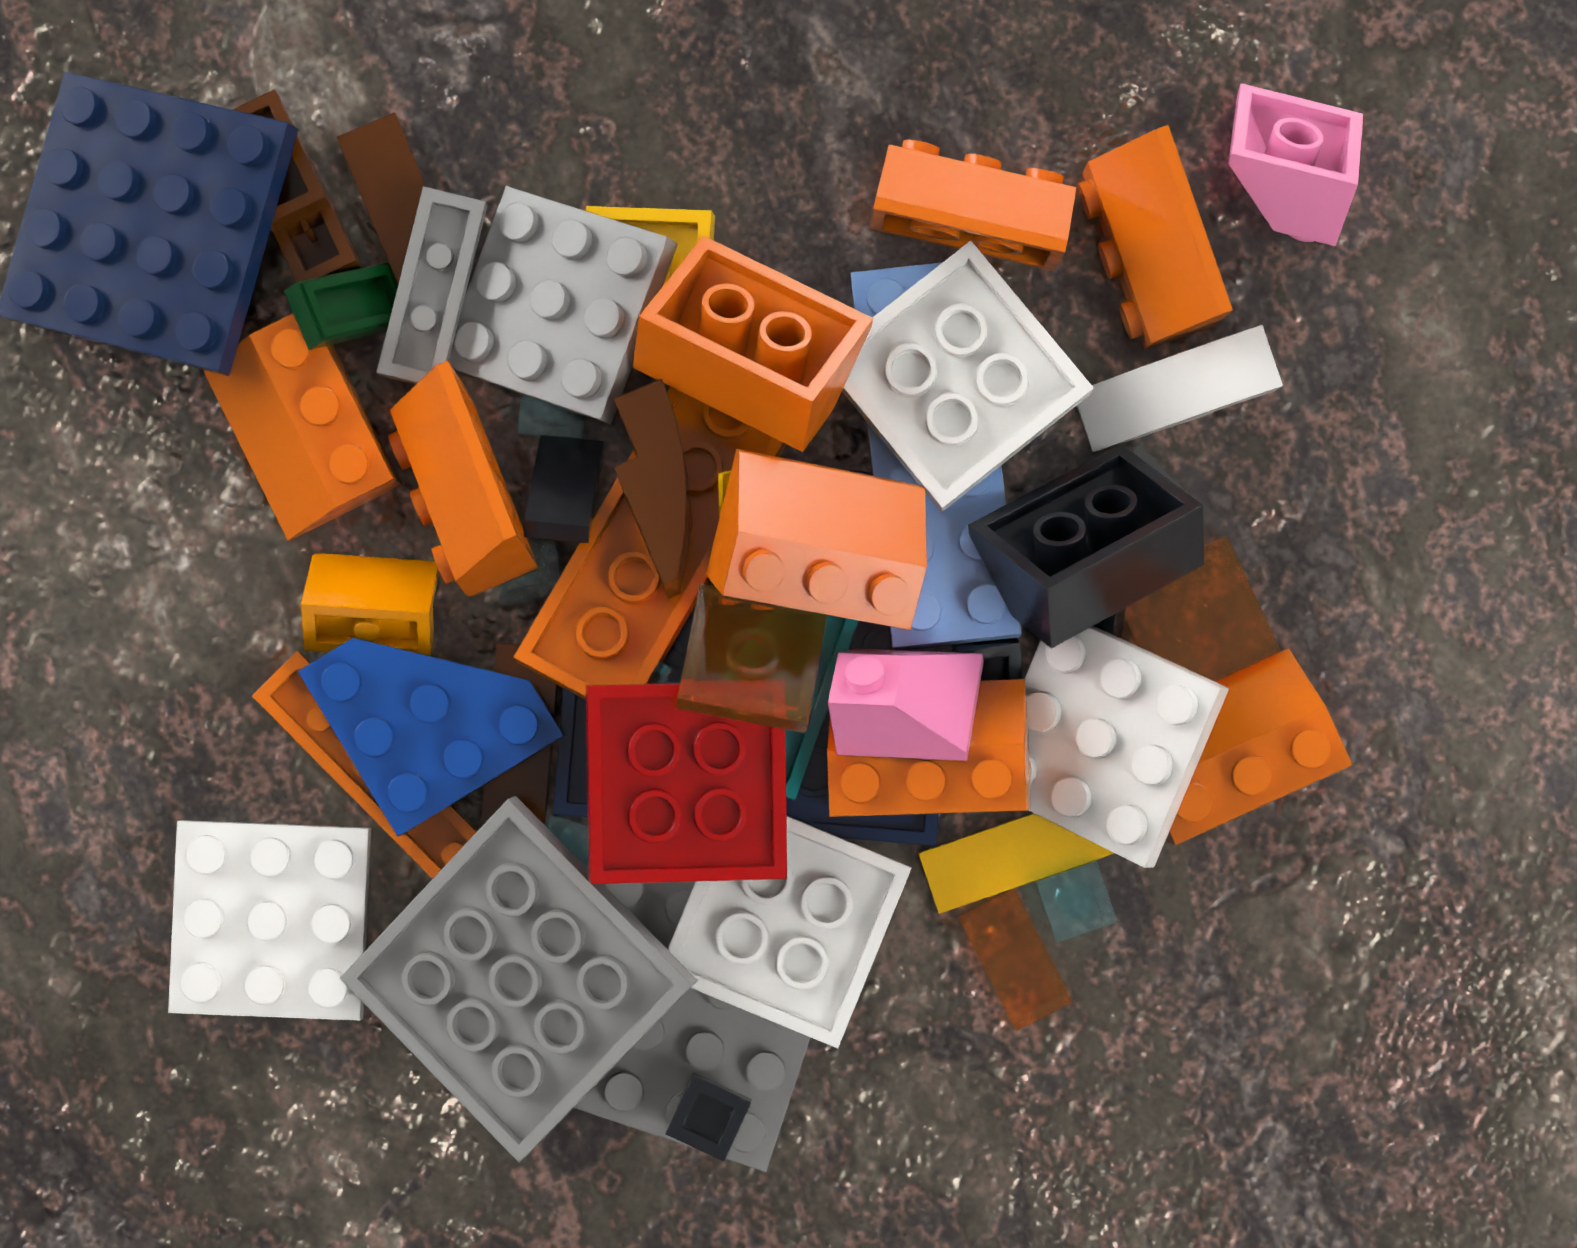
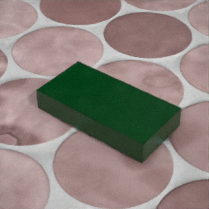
[284,262,398,350]

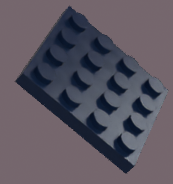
[0,71,298,376]

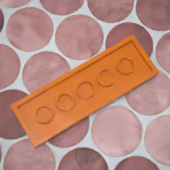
[513,387,787,700]

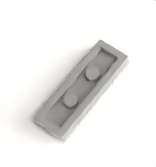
[376,186,487,384]

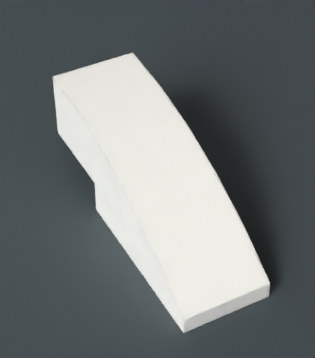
[1076,325,1283,453]

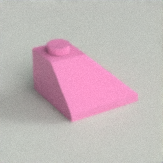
[1228,83,1363,246]
[828,648,984,761]

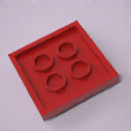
[586,681,787,884]

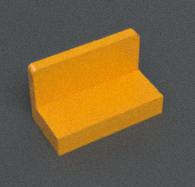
[301,553,439,657]

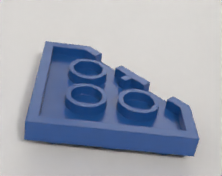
[298,638,565,837]

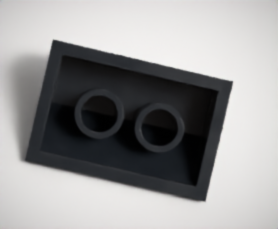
[968,444,1204,649]

